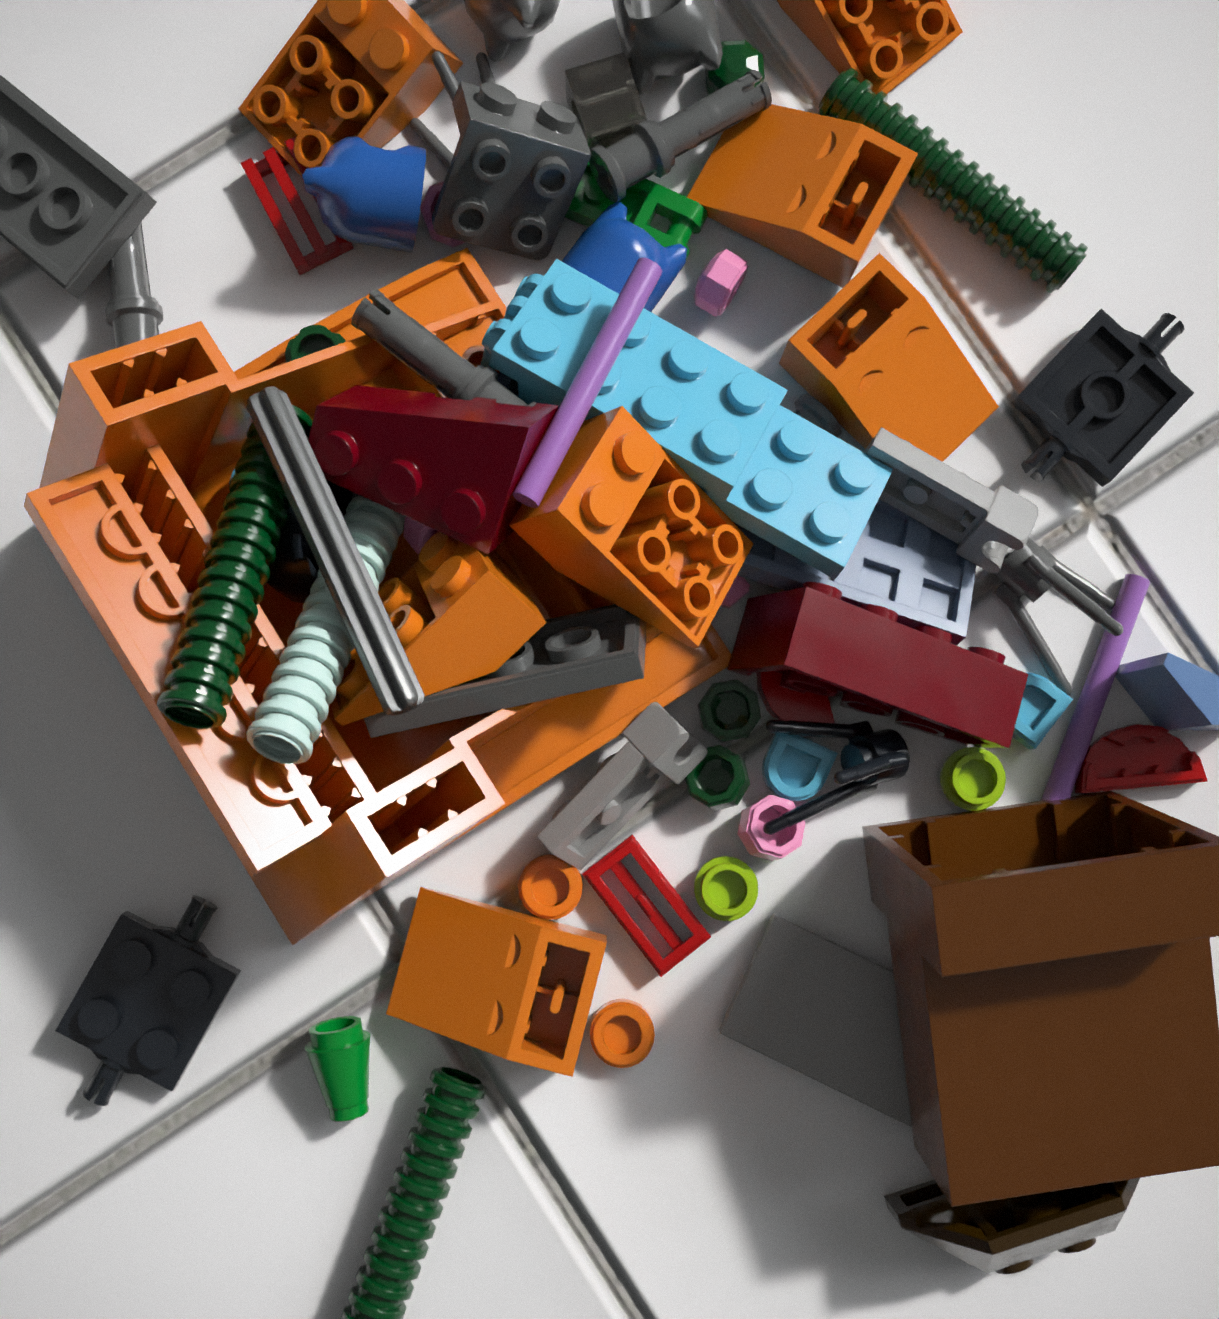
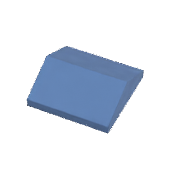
[1115,652,1219,731]

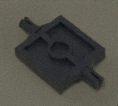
[1011,308,1194,487]
[55,895,242,1106]

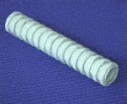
[246,492,406,764]

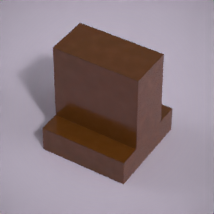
[862,791,1219,1207]

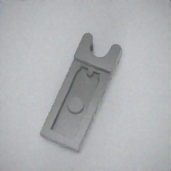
[864,427,1038,573]
[537,702,707,870]

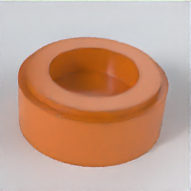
[518,854,583,920]
[590,999,655,1068]

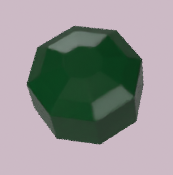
[705,40,765,94]
[697,679,761,743]
[685,744,750,811]

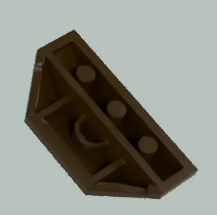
[884,1178,1140,1274]

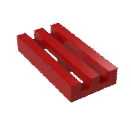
[241,136,354,275]
[582,834,711,977]

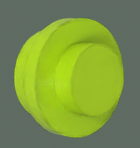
[940,747,1006,811]
[694,856,758,921]

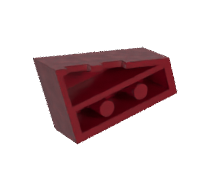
[308,385,559,554]

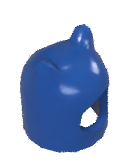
[302,136,426,253]
[562,202,688,312]

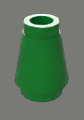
[305,1016,370,1122]

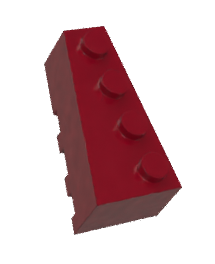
[727,581,1028,748]

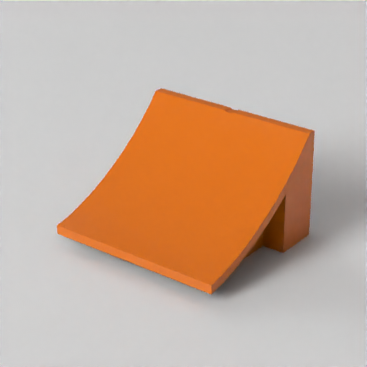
[24,248,731,945]

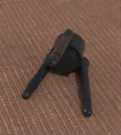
[763,720,910,835]

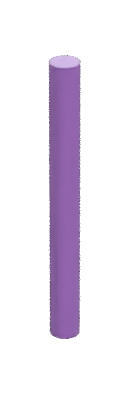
[512,258,662,508]
[1041,574,1150,801]

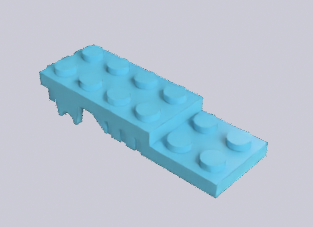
[481,259,893,579]

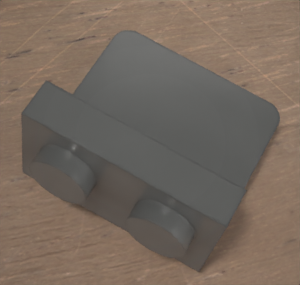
[432,80,591,260]

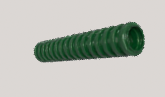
[818,68,1088,293]
[157,405,313,729]
[340,1067,487,1319]

